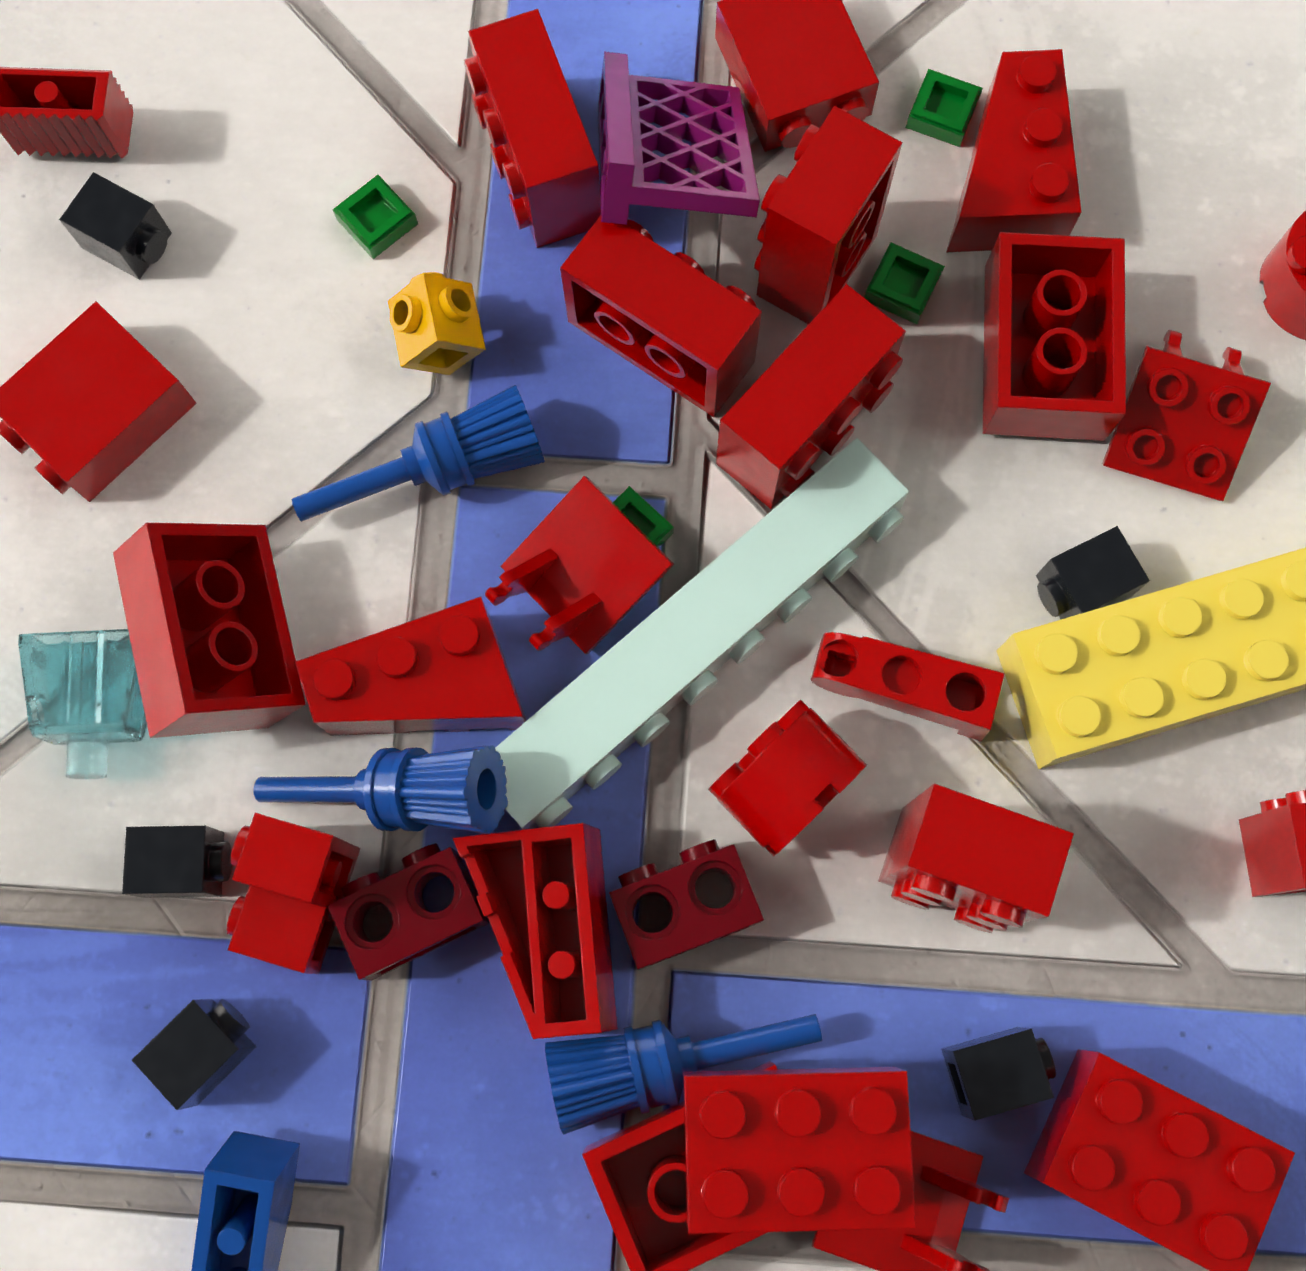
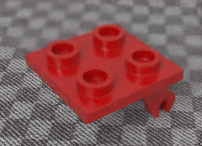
[1102,330,1271,501]
[485,476,674,654]
[812,1131,1009,1271]

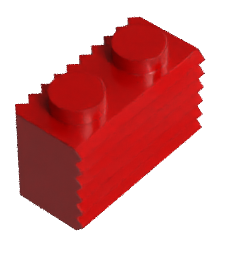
[0,67,134,159]

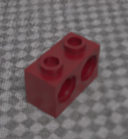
[609,839,764,970]
[327,843,490,981]

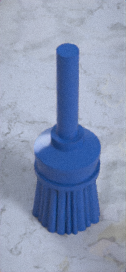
[291,385,545,522]
[253,745,508,834]
[545,1014,822,1135]

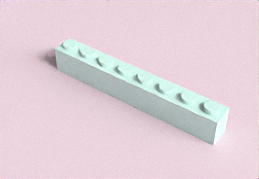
[495,438,909,830]

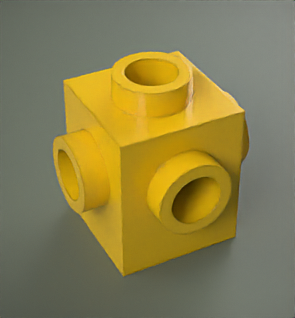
[388,272,486,375]

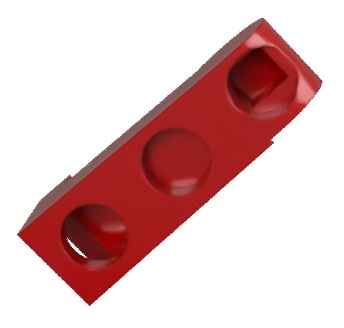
[810,632,1005,742]

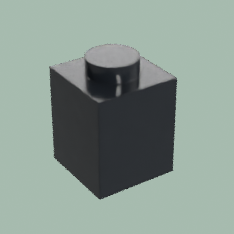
[59,172,172,280]
[1036,526,1150,619]
[122,825,232,898]
[132,999,256,1110]
[941,1027,1056,1121]

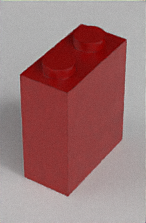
[715,0,879,152]
[0,301,197,502]

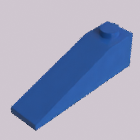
[191,1131,300,1271]

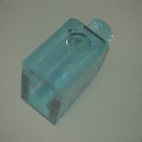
[18,629,147,779]

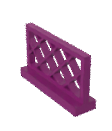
[598,51,760,225]

